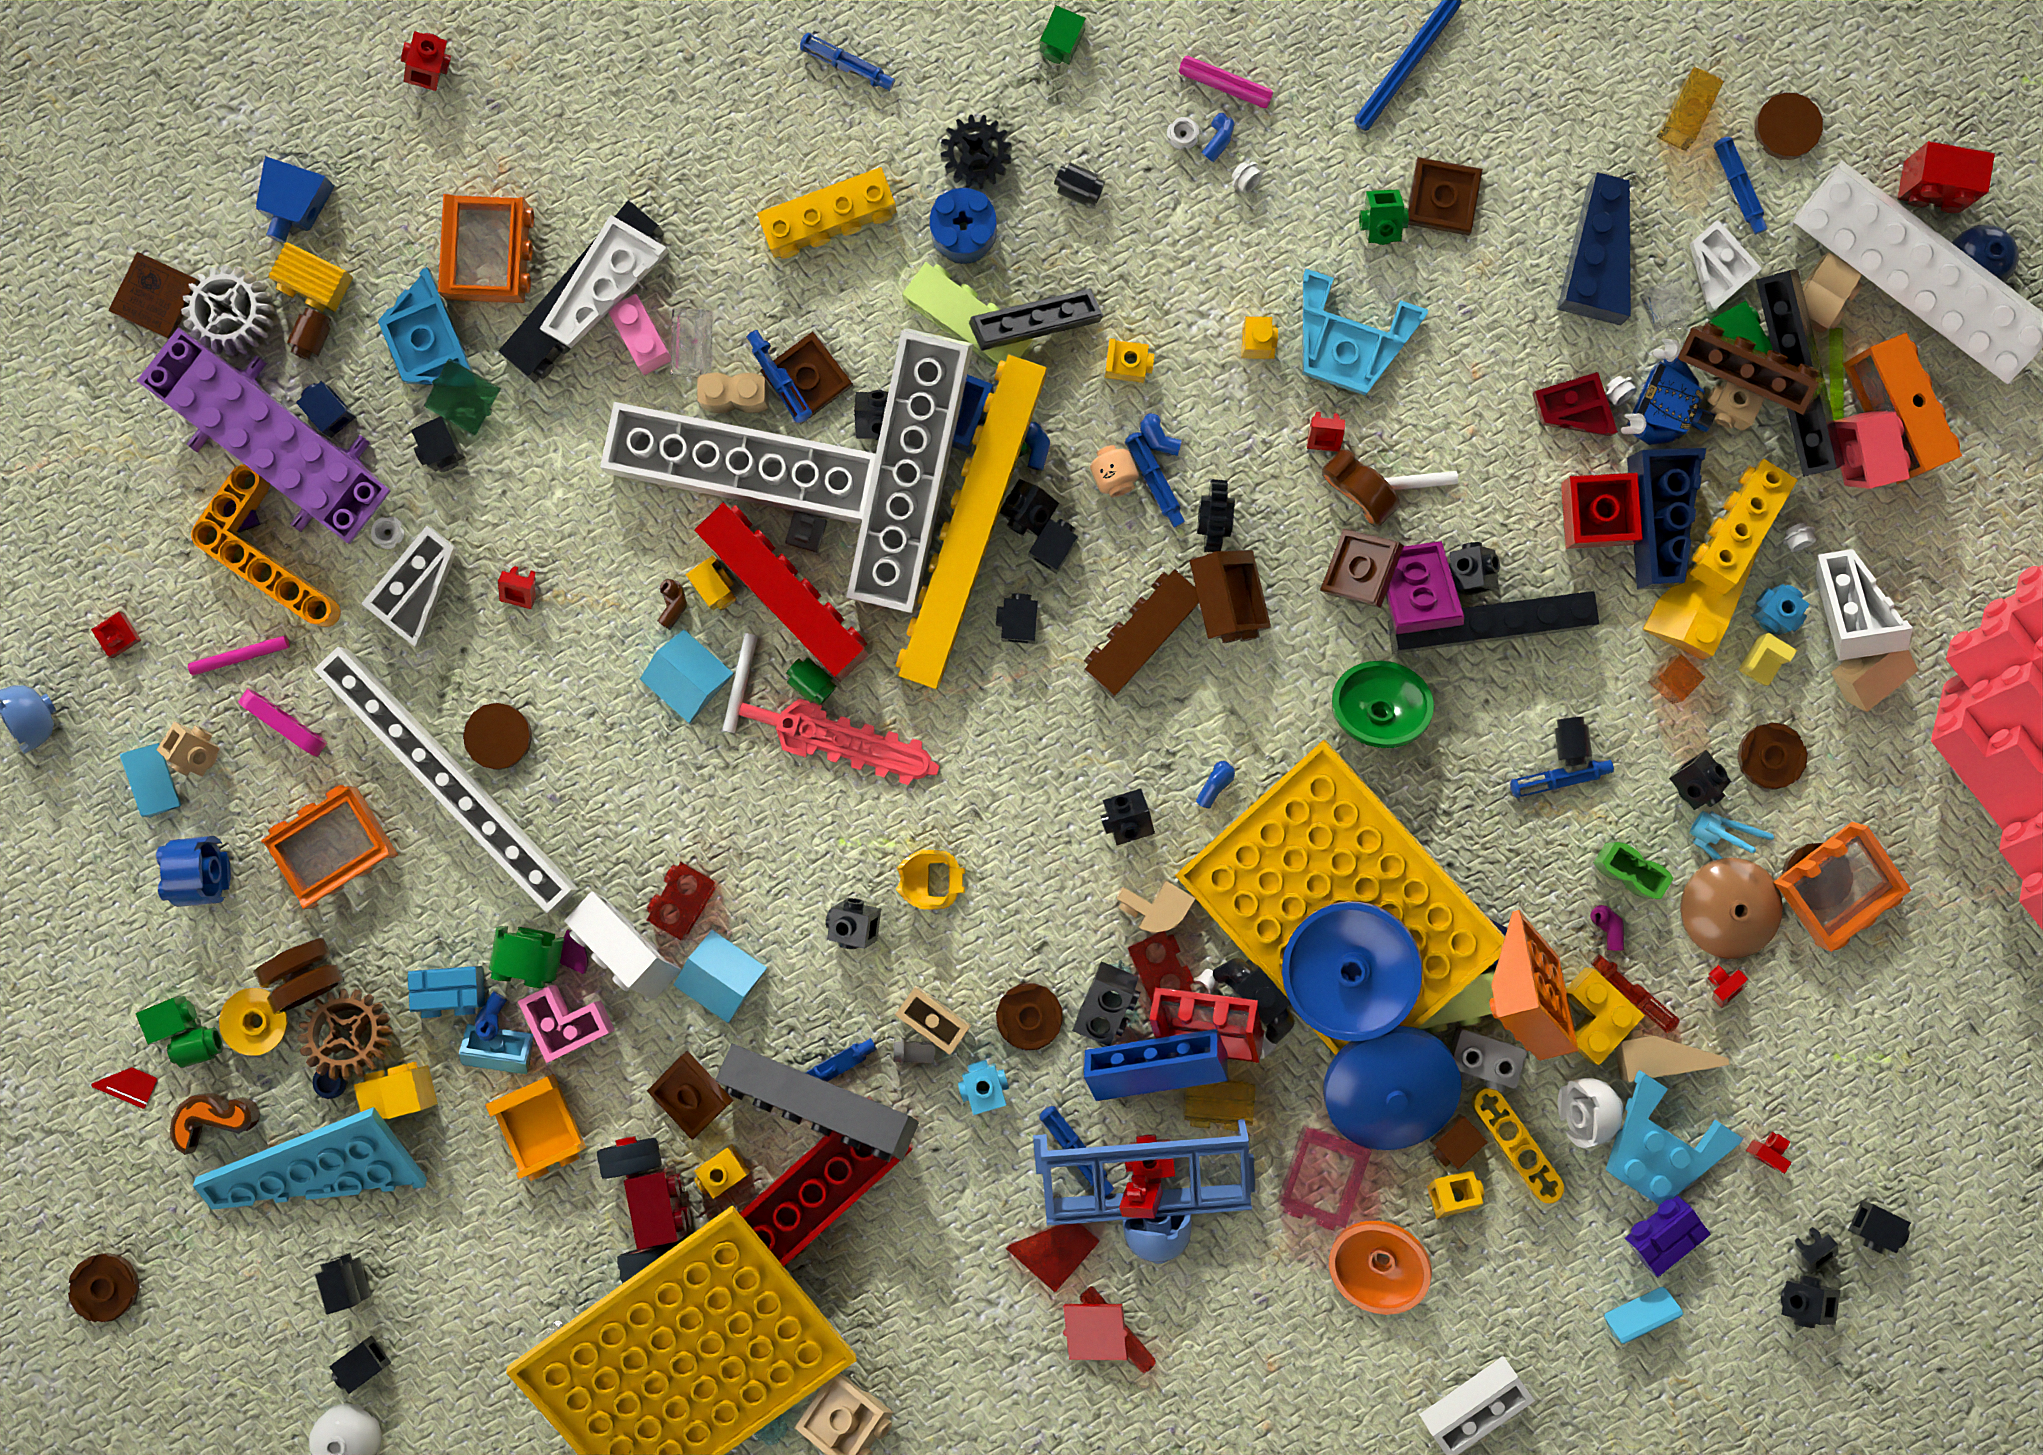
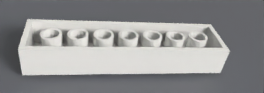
[1793,160,2043,384]
[846,329,974,613]
[600,402,876,524]

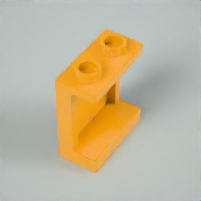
[485,1074,587,1181]

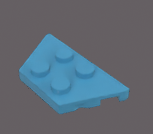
[378,267,479,388]

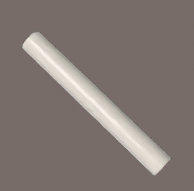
[1384,471,1458,490]
[722,633,758,734]

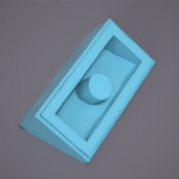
[120,743,182,818]
[459,1024,534,1074]
[1604,1287,1683,1344]

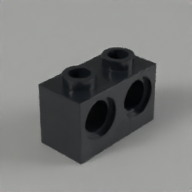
[1072,961,1141,1046]

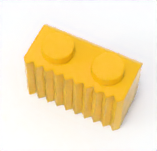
[268,242,353,313]

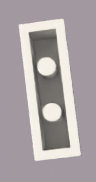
[1419,1356,1535,1455]

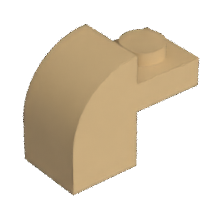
[1115,881,1195,932]

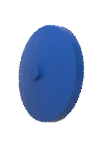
[1282,901,1423,1041]
[1323,1026,1462,1150]

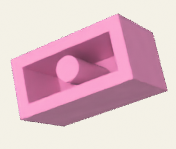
[608,293,673,375]

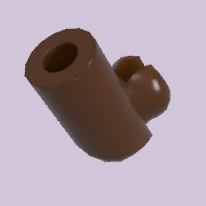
[657,579,687,630]

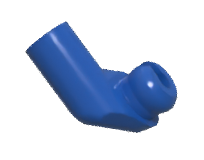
[1201,113,1235,162]
[1140,413,1182,456]
[1025,422,1050,471]
[1196,761,1235,809]
[475,991,507,1041]

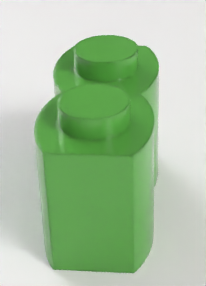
[1593,842,1673,899]

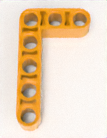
[191,464,341,627]

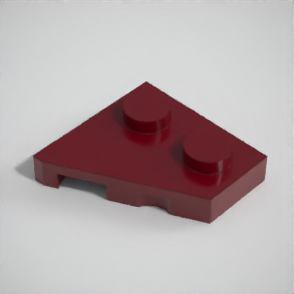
[1532,372,1618,436]

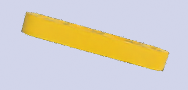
[1471,1087,1564,1203]

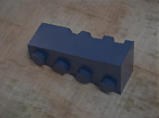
[1557,172,1631,326]
[1627,448,1706,590]

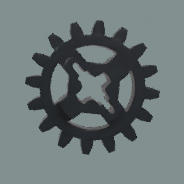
[940,114,1012,189]
[1197,479,1235,553]

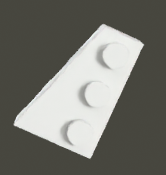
[361,526,458,647]
[1816,549,1913,661]
[564,891,682,1000]

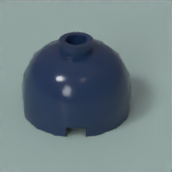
[1951,224,2019,283]

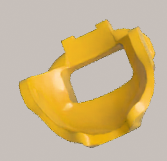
[896,850,965,910]

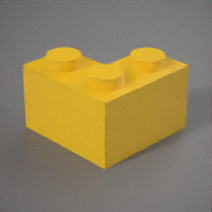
[1566,967,1645,1066]
[354,1061,438,1119]

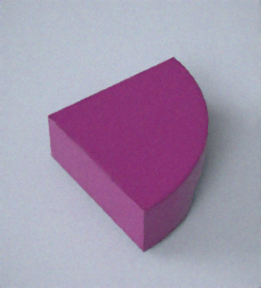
[560,929,589,974]

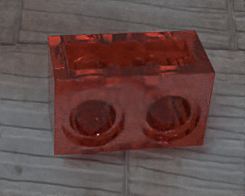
[646,861,720,941]
[1126,931,1195,1004]

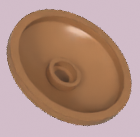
[1680,858,1783,959]

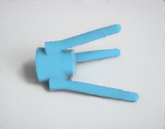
[1689,811,1774,860]

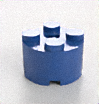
[930,188,997,264]
[156,836,231,907]

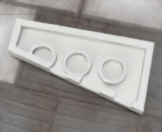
[540,215,670,348]

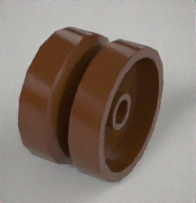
[253,938,344,1015]

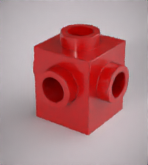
[400,31,451,91]
[1125,1134,1175,1183]

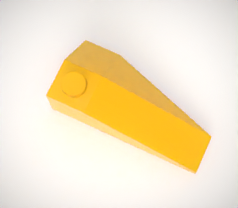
[1642,541,1763,660]

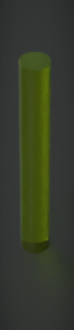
[1829,328,1844,420]

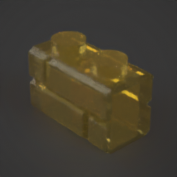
[1656,67,1724,151]
[1183,1080,1256,1131]

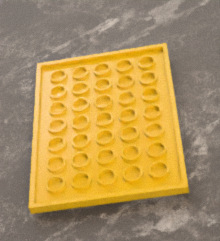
[1175,739,1505,1055]
[506,1205,857,1455]

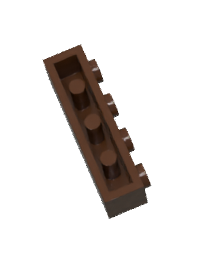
[1677,322,1826,415]
[1084,569,1199,699]

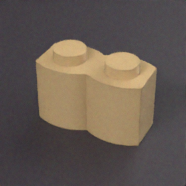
[1802,252,1863,333]
[697,373,769,413]

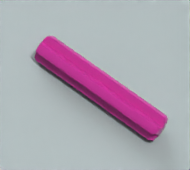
[1179,55,1273,108]

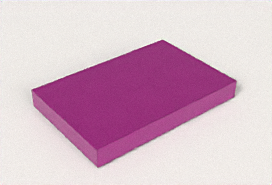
[1386,541,1464,634]

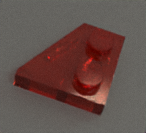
[1006,1223,1100,1292]

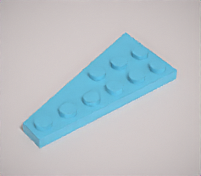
[193,1107,427,1210]

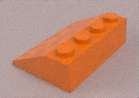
[1489,910,1579,1061]

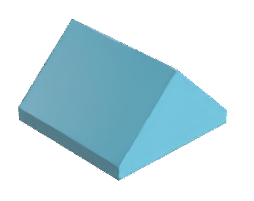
[640,630,734,723]
[673,930,767,1024]

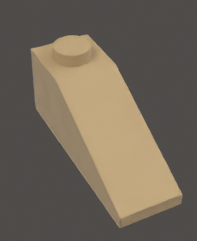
[1615,1029,1730,1082]

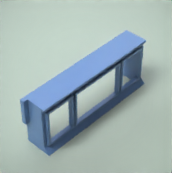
[1033,1119,1255,1226]

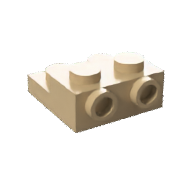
[795,1373,894,1455]

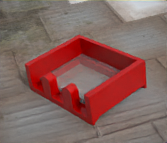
[1149,987,1265,1063]

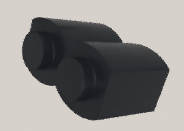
[314,1253,371,1315]

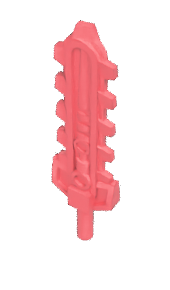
[739,698,940,785]

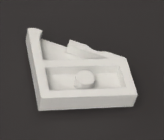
[1689,220,1762,313]

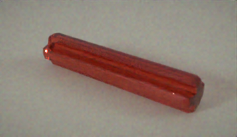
[1079,1286,1156,1373]

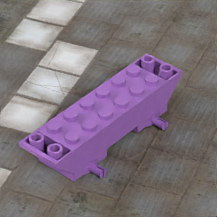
[137,328,391,544]

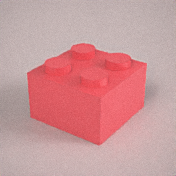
[1834,411,1911,489]

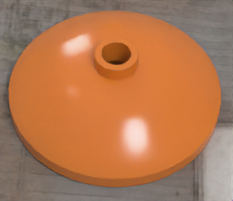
[1329,1221,1432,1315]

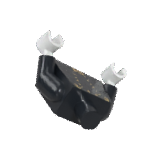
[1194,958,1295,1059]

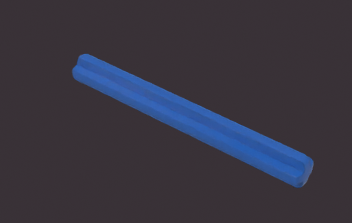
[1354,0,1462,131]

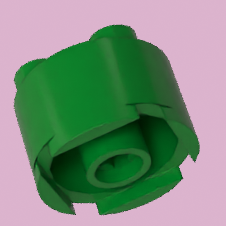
[489,926,564,988]

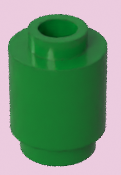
[786,657,837,706]
[167,1026,223,1068]

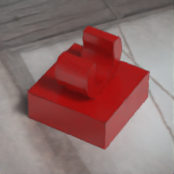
[1307,412,1345,452]
[498,566,536,609]
[91,611,141,658]
[1708,965,1749,1008]
[1746,1132,1792,1174]
[1119,1175,1163,1219]

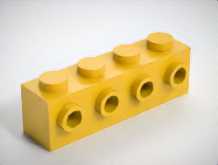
[757,167,897,259]
[1689,458,1798,595]

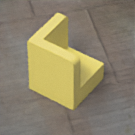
[1738,633,1797,686]

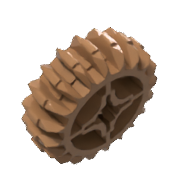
[297,989,393,1081]

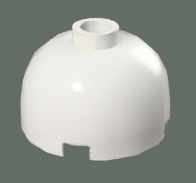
[1558,1078,1623,1149]
[309,1403,382,1455]

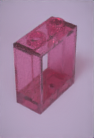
[1277,1124,1372,1231]

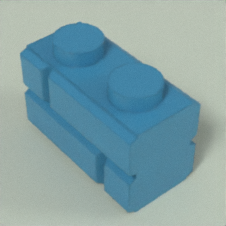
[408,966,485,1018]

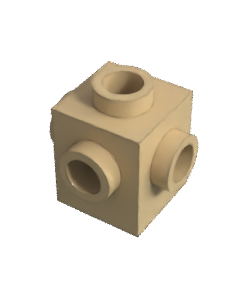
[1707,380,1765,431]
[157,721,220,777]

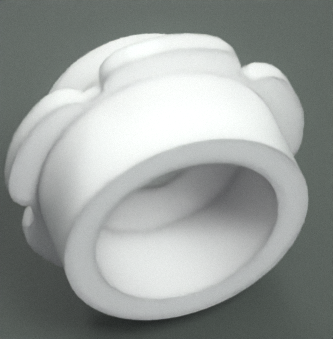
[1167,117,1199,150]
[1232,162,1262,193]
[1605,376,1637,407]
[371,517,404,549]
[1783,523,1816,552]

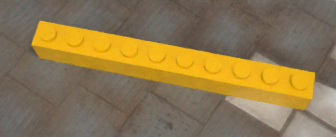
[895,354,1048,689]

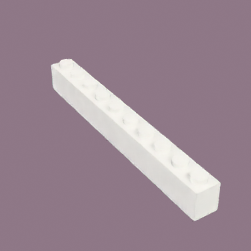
[314,646,579,913]

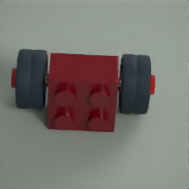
[597,1136,691,1284]

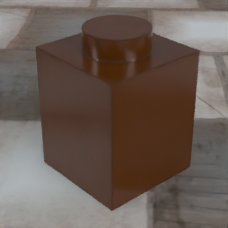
[1430,1114,1488,1170]

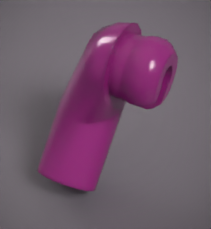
[1590,905,1624,951]

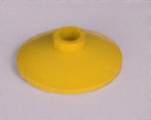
[219,988,288,1056]

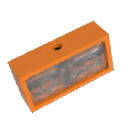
[1843,332,1962,484]

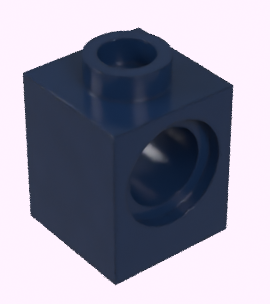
[296,381,356,438]

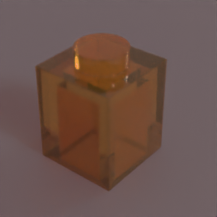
[1648,654,1706,704]

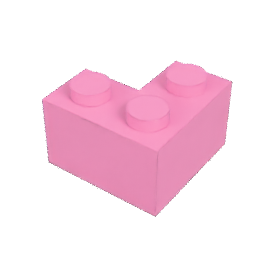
[518,985,615,1063]

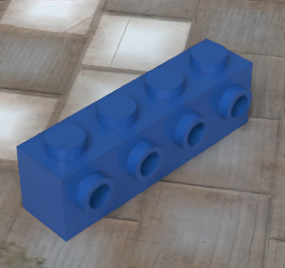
[1084,1029,1228,1101]

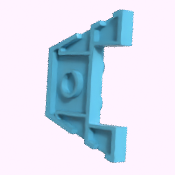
[1302,269,1429,396]
[1605,1070,1743,1205]

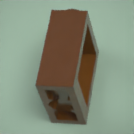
[1189,550,1271,643]

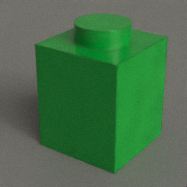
[1040,5,1086,65]
[135,996,197,1045]

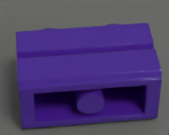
[1624,1196,1711,1278]

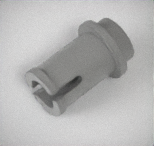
[893,1038,935,1066]

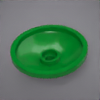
[1332,661,1434,748]

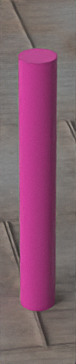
[188,635,290,676]

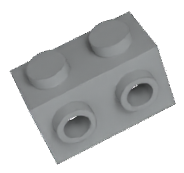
[1449,1027,1527,1092]

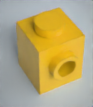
[694,1144,751,1199]

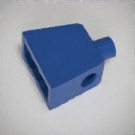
[256,156,335,243]

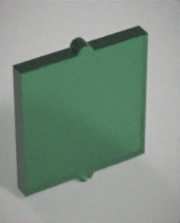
[424,358,501,436]

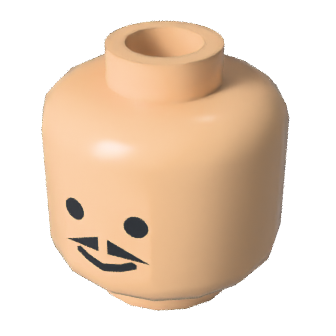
[1090,445,1139,497]

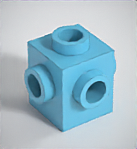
[958,1060,1009,1115]

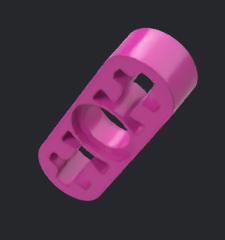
[238,688,327,757]

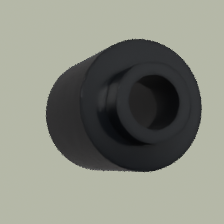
[1054,162,1105,206]
[1554,717,1592,766]

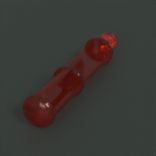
[1591,954,1680,1033]

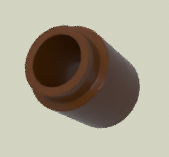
[287,308,331,361]

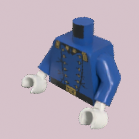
[1621,338,1715,445]

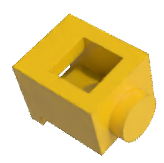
[1241,316,1278,359]
[1105,338,1154,383]
[685,555,737,611]
[1427,1170,1484,1219]

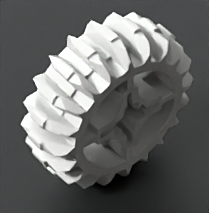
[181,265,275,356]

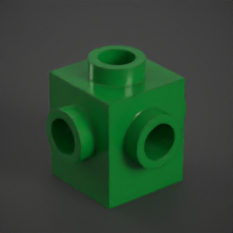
[1359,189,1409,245]

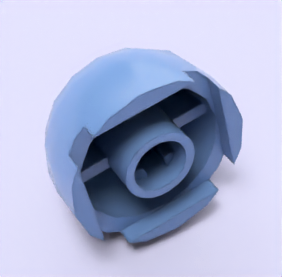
[0,685,57,754]
[1123,1214,1192,1264]

